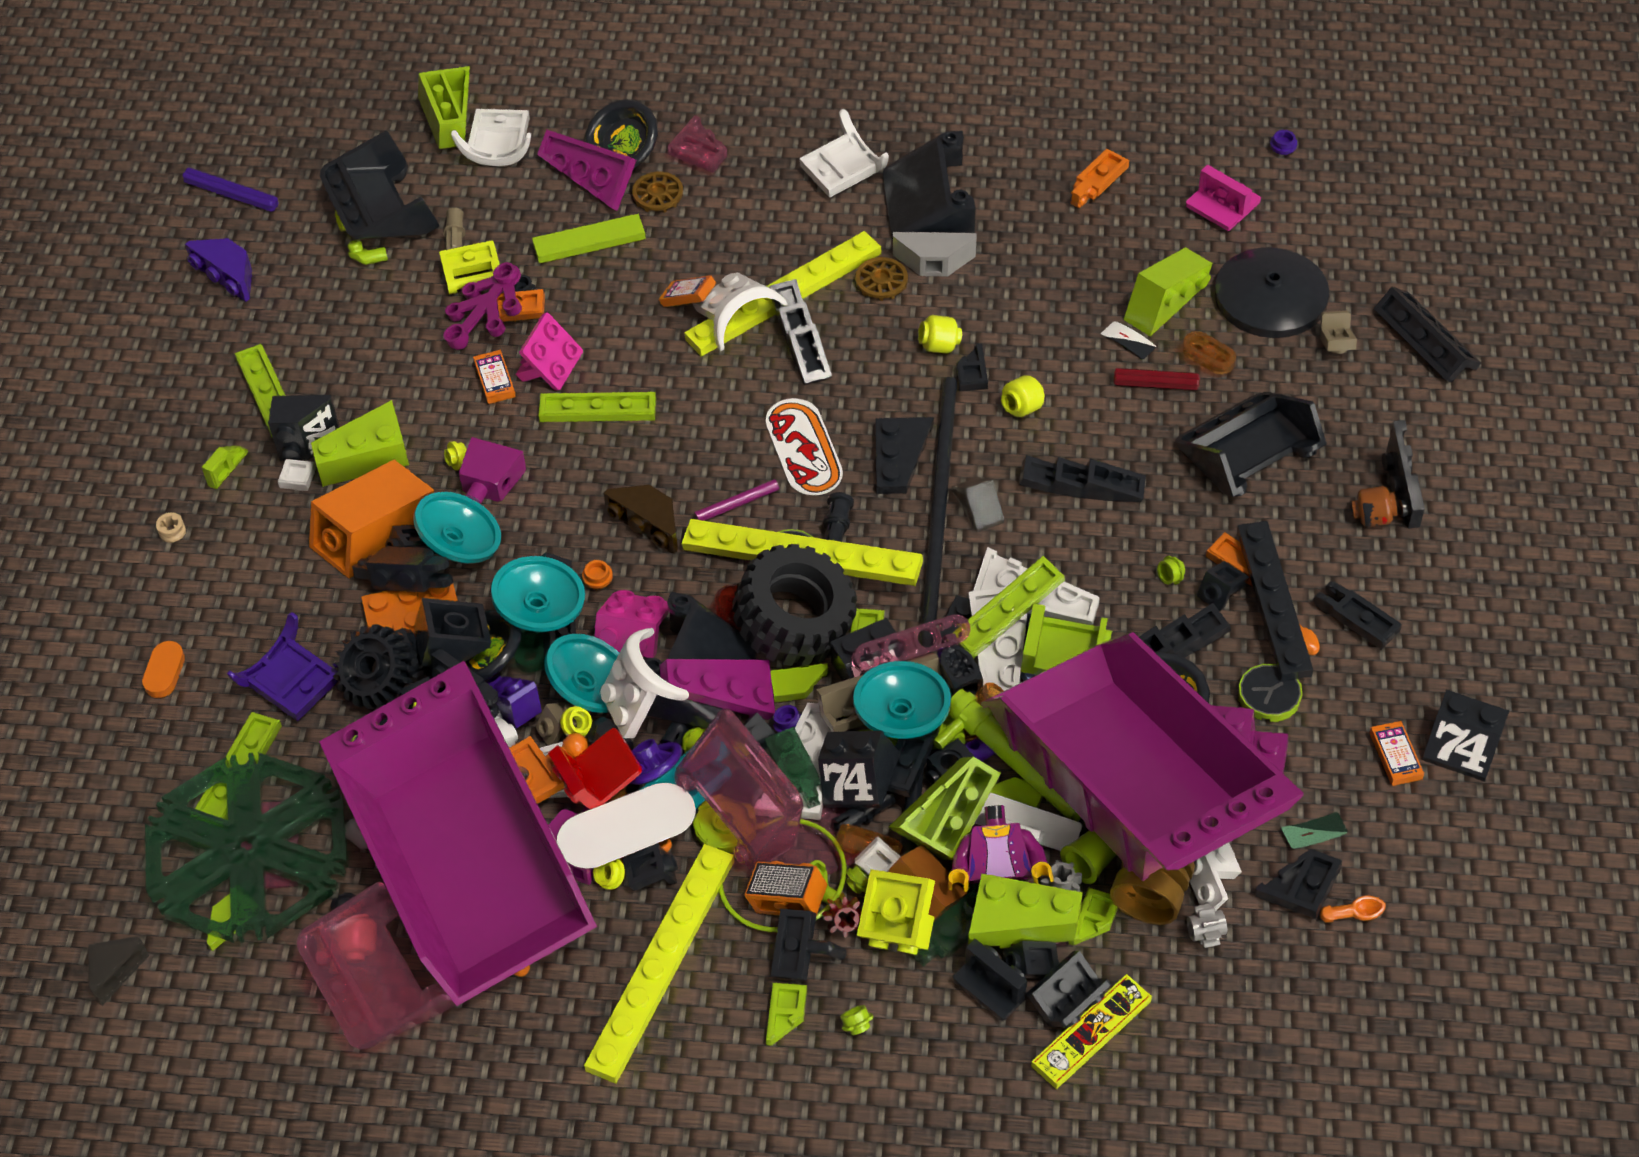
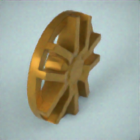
[632,172,683,213]
[856,257,908,301]

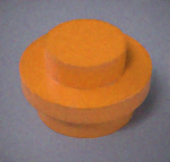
[582,560,613,589]

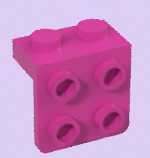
[594,590,669,658]

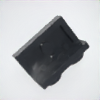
[953,939,1027,1021]
[1026,951,1111,1028]

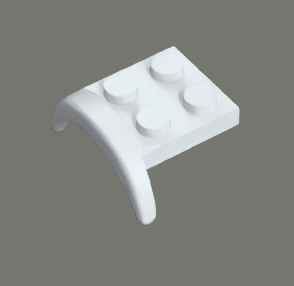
[451,109,531,166]
[799,109,889,198]
[692,272,789,351]
[600,628,689,738]

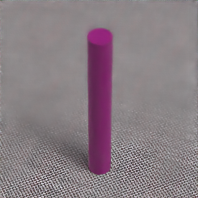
[694,479,779,521]

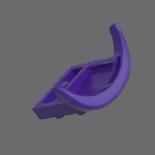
[227,612,338,721]

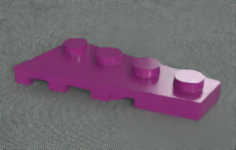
[537,129,637,211]
[660,659,775,720]

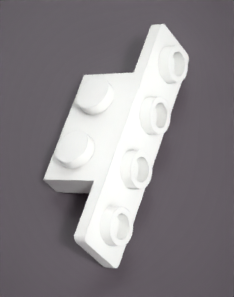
[975,793,1083,851]
[1190,843,1242,911]

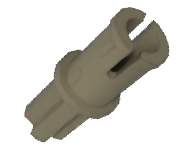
[443,207,465,250]

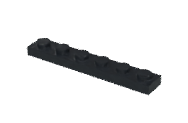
[1237,521,1313,681]

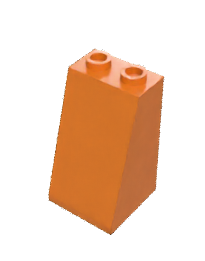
[309,460,434,579]

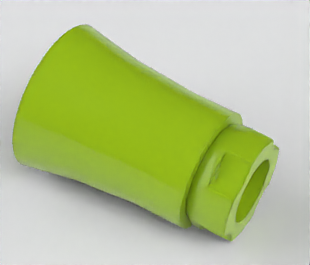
[1060,830,1117,884]

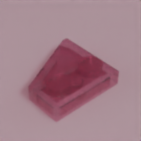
[667,115,727,173]

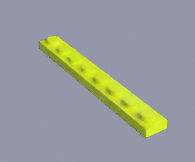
[684,231,881,357]
[682,519,923,586]
[584,844,735,1084]

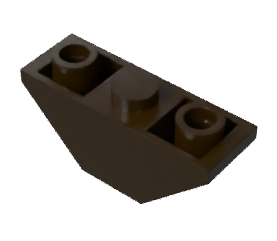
[603,484,678,554]

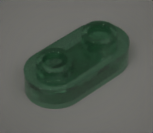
[514,629,545,673]

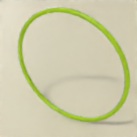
[719,818,847,932]

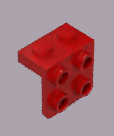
[548,728,642,810]

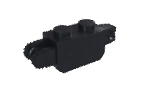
[352,546,454,593]

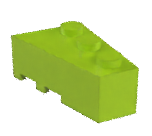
[418,66,470,149]
[1124,247,1213,337]
[311,400,409,487]
[888,757,1001,860]
[968,873,1083,948]

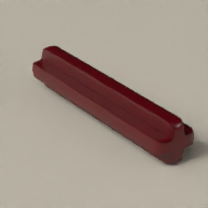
[1113,368,1200,390]

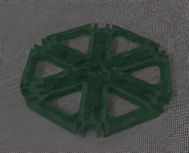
[145,752,348,943]

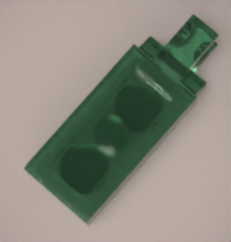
[765,727,821,809]
[914,889,978,967]

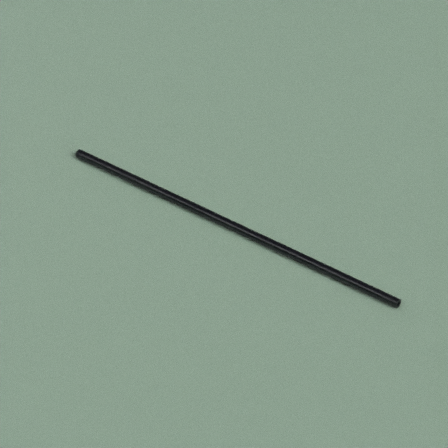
[900,377,957,857]

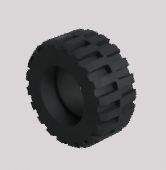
[732,544,857,666]

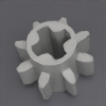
[1041,860,1082,892]
[1187,903,1227,948]

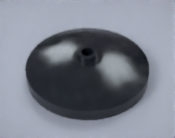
[1215,247,1329,338]

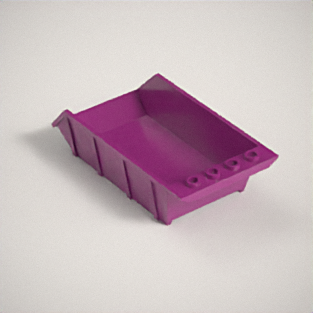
[981,632,1304,881]
[319,661,597,1006]

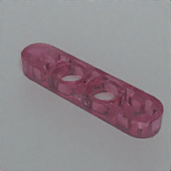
[851,614,971,673]

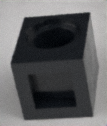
[926,738,975,786]

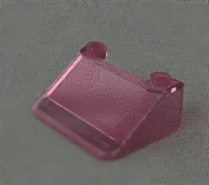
[674,708,803,873]
[297,882,455,1049]

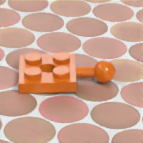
[509,733,588,804]

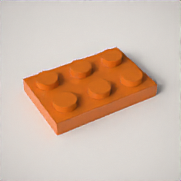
[361,583,458,638]

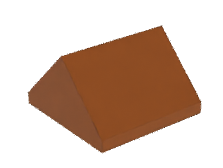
[887,844,968,925]

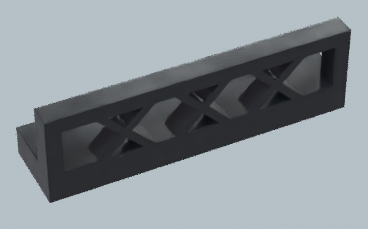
[1374,287,1482,382]

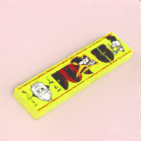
[1031,974,1152,1090]

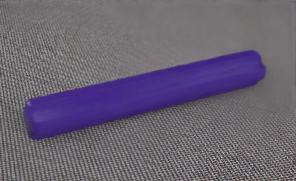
[182,167,279,212]

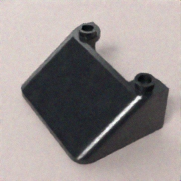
[883,130,976,239]
[320,131,440,239]
[1175,392,1327,497]
[645,592,757,730]

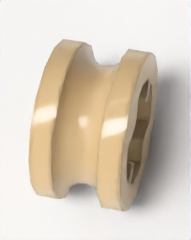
[156,513,186,543]

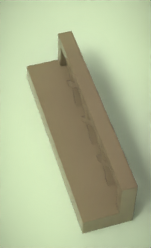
[817,652,952,732]

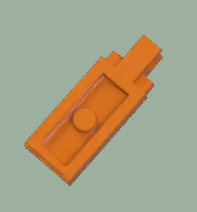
[1070,149,1130,208]

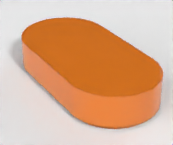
[142,641,185,698]

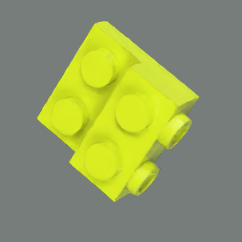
[857,869,935,955]

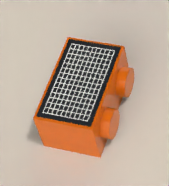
[744,861,828,916]

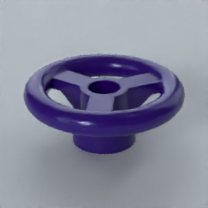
[630,739,682,785]

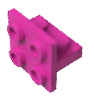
[1186,165,1261,231]
[516,312,583,391]

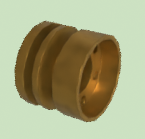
[1110,860,1195,925]

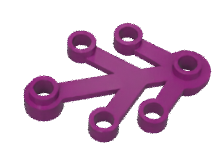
[443,262,522,350]

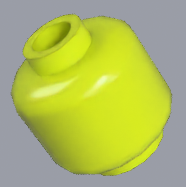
[918,315,962,354]
[1001,375,1045,417]

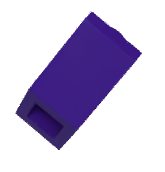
[185,238,252,302]
[486,675,542,729]

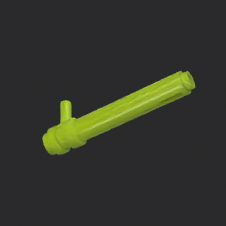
[933,689,1082,822]

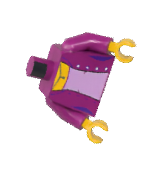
[948,805,1054,892]

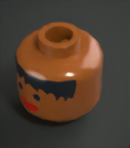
[1352,486,1397,527]

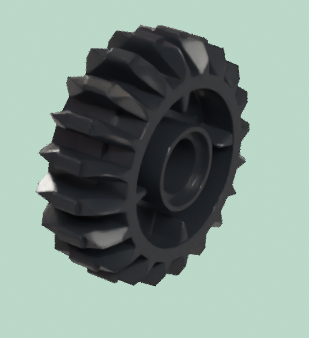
[332,624,416,710]

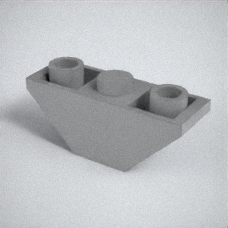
[893,232,976,276]

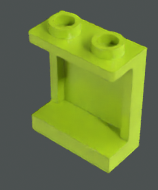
[1021,603,1112,675]

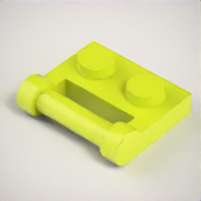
[439,240,500,295]

